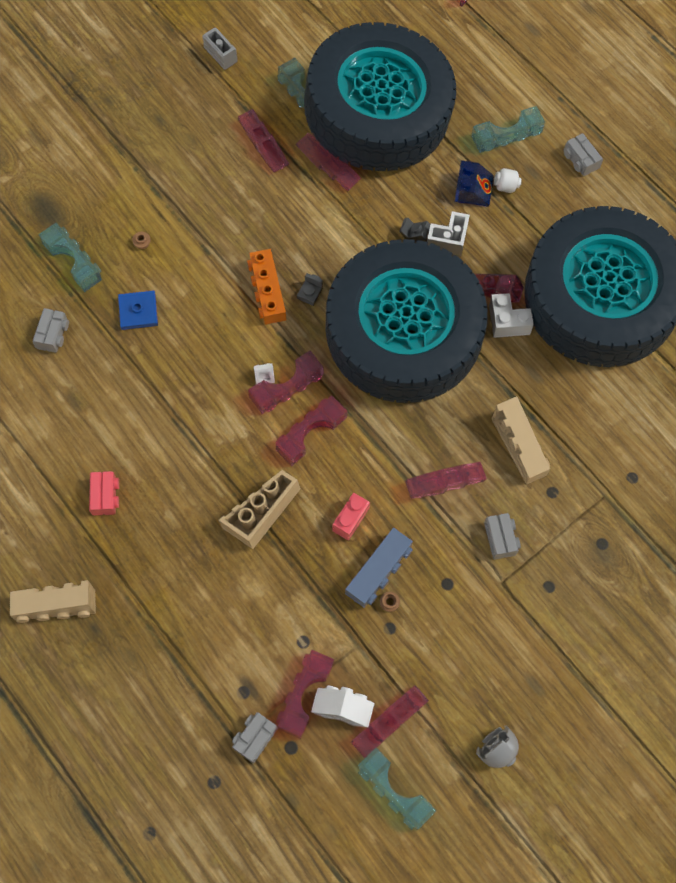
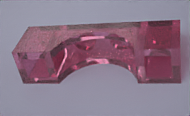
[248,350,324,414]
[275,395,347,466]
[276,650,334,739]

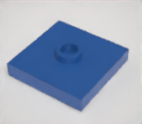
[118,290,158,330]

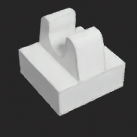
[254,363,275,385]

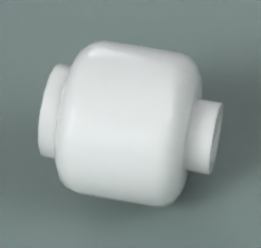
[494,168,521,193]

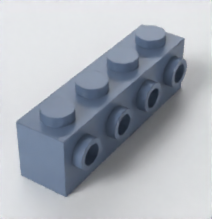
[345,527,413,608]

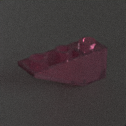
[475,274,524,302]

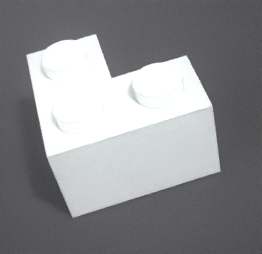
[427,211,470,256]
[489,293,533,338]
[311,686,374,728]

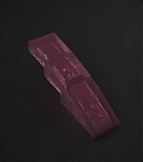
[238,109,289,173]
[295,133,361,192]
[405,462,487,499]
[351,685,429,759]

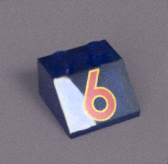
[454,160,494,207]

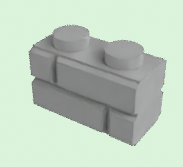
[202,28,238,69]
[564,133,603,176]
[32,308,69,353]
[484,513,521,560]
[232,712,278,764]

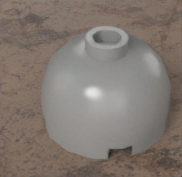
[476,726,519,768]

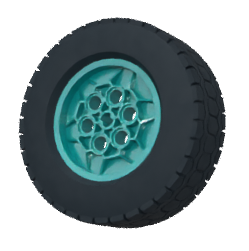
[304,22,456,171]
[524,206,676,367]
[326,239,487,403]

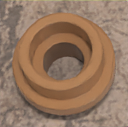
[132,232,151,249]
[380,592,400,612]

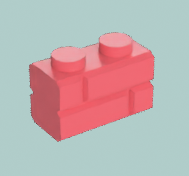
[89,471,119,516]
[332,493,370,540]

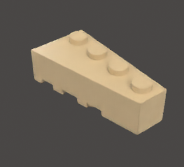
[492,396,550,485]
[218,470,300,549]
[10,580,96,623]

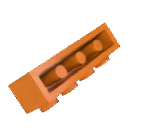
[247,249,286,325]

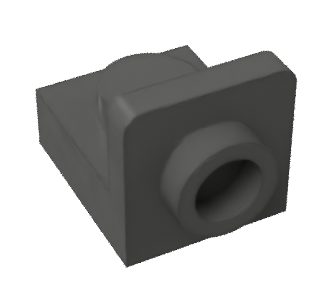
[399,218,431,242]
[297,273,323,306]

